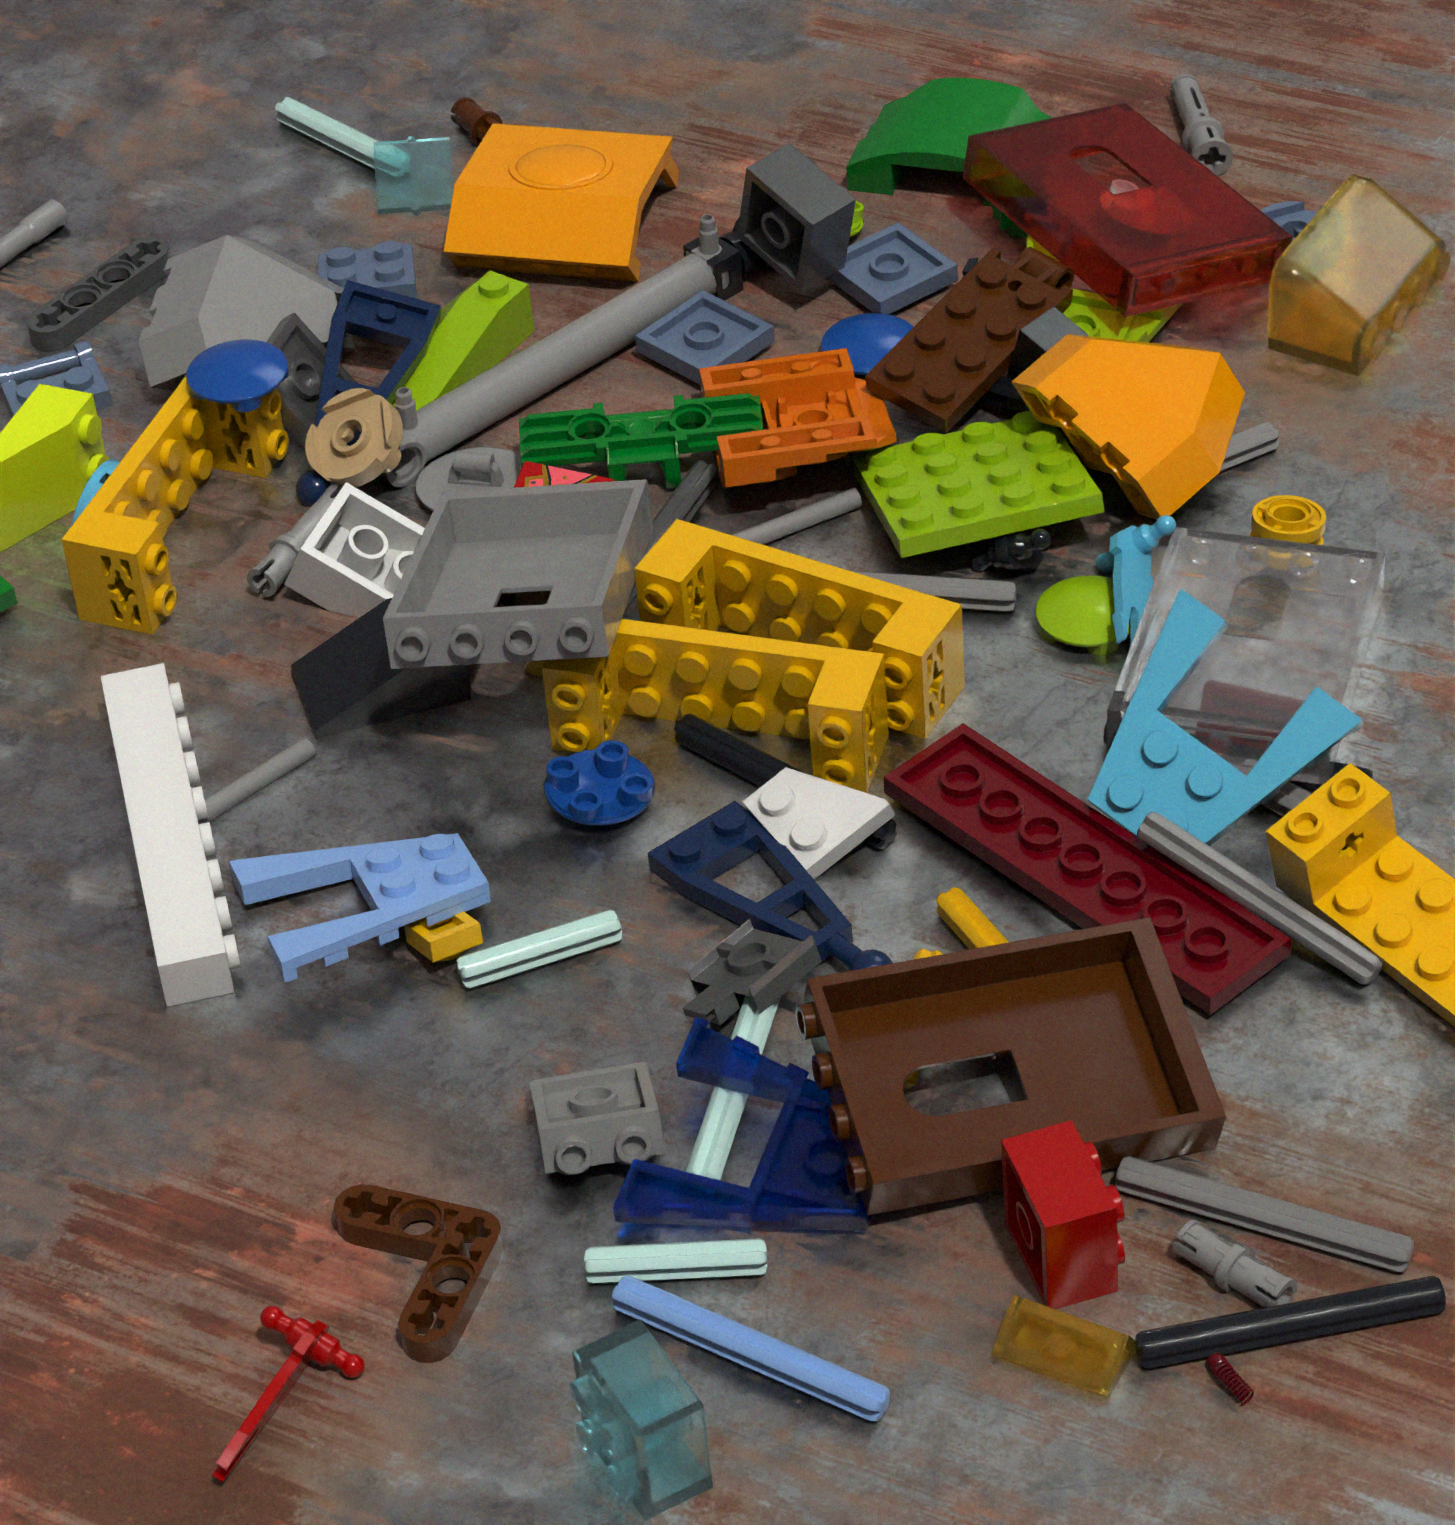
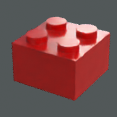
[1001,1120,1125,1312]

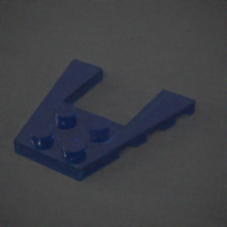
[613,1017,873,1231]

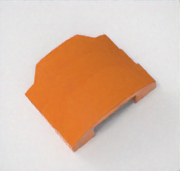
[699,348,897,489]

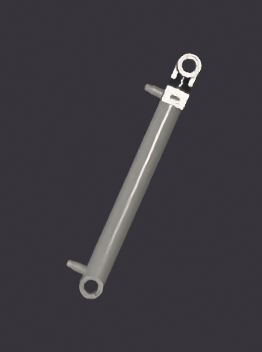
[359,214,774,487]

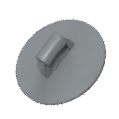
[416,447,521,511]

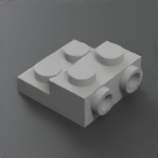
[529,1061,665,1175]

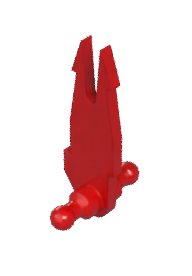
[212,1305,365,1482]

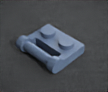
[0,340,113,417]

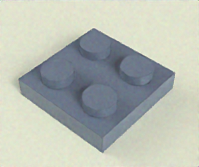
[828,222,958,315]
[318,241,417,299]
[635,290,775,385]

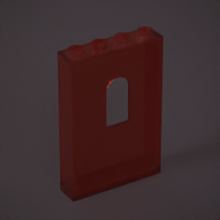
[963,103,1293,317]

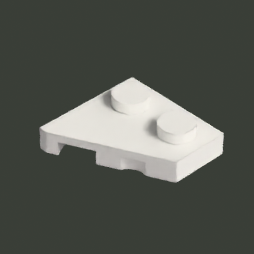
[742,767,895,879]

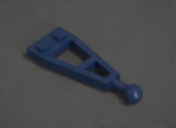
[296,280,441,507]
[647,801,893,971]

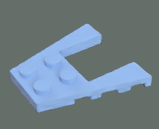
[229,833,491,982]

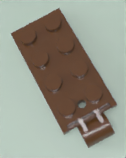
[865,247,1074,433]

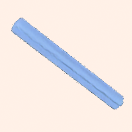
[611,1275,891,1422]

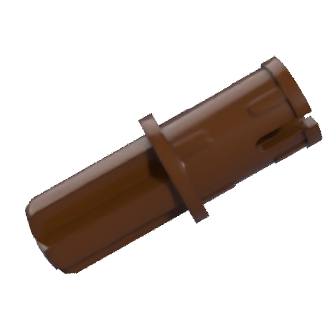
[451,97,502,145]

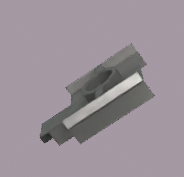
[682,919,822,1025]

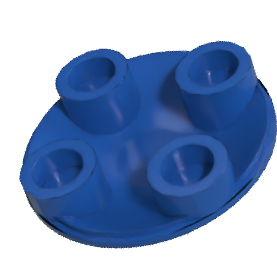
[821,313,913,377]
[186,339,289,412]
[544,740,655,825]

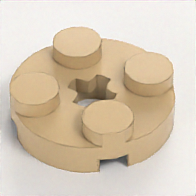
[305,388,403,490]

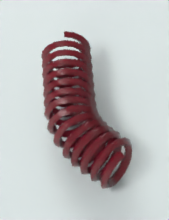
[1207,1353,1254,1405]

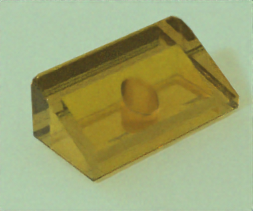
[991,1295,1136,1397]

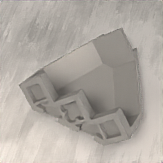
[138,235,355,391]

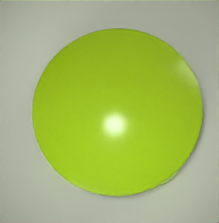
[1036,575,1130,656]

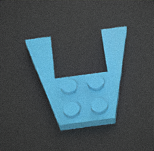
[1088,589,1364,855]

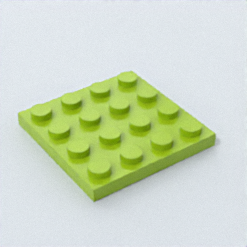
[851,411,1104,558]

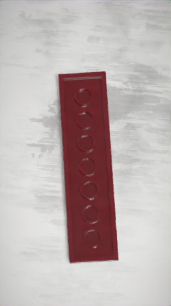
[883,723,1291,1015]

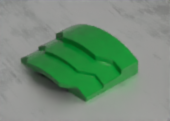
[846,78,1063,207]

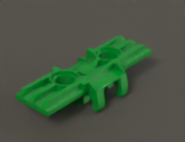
[519,393,763,489]

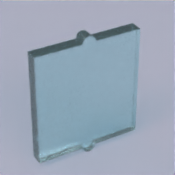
[373,136,453,216]

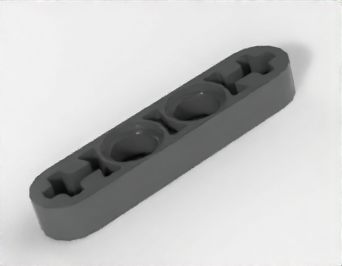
[27,236,172,352]

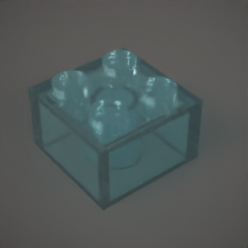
[569,1319,713,1521]

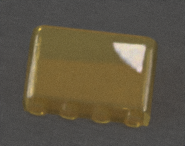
[1268,174,1451,376]

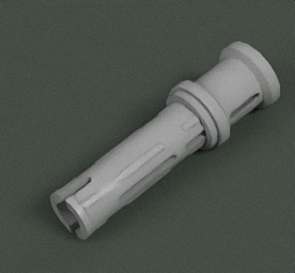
[1170,74,1233,177]

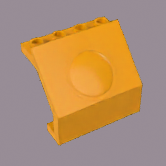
[443,123,680,282]

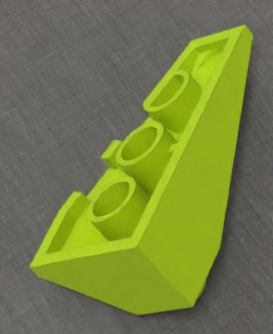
[392,270,534,410]

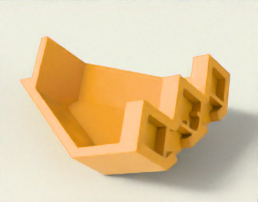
[1012,334,1245,519]

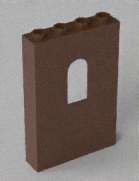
[796,917,1226,1215]

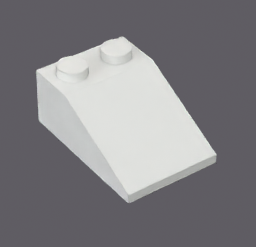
[284,482,425,618]

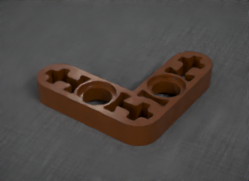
[334,1184,504,1363]

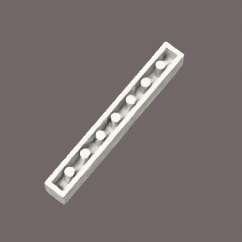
[100,663,241,1007]

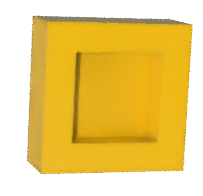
[404,911,483,963]

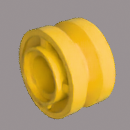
[1249,495,1326,570]

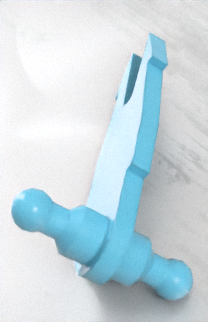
[1096,515,1176,656]

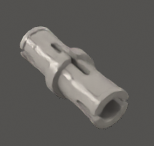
[1173,1220,1297,1308]

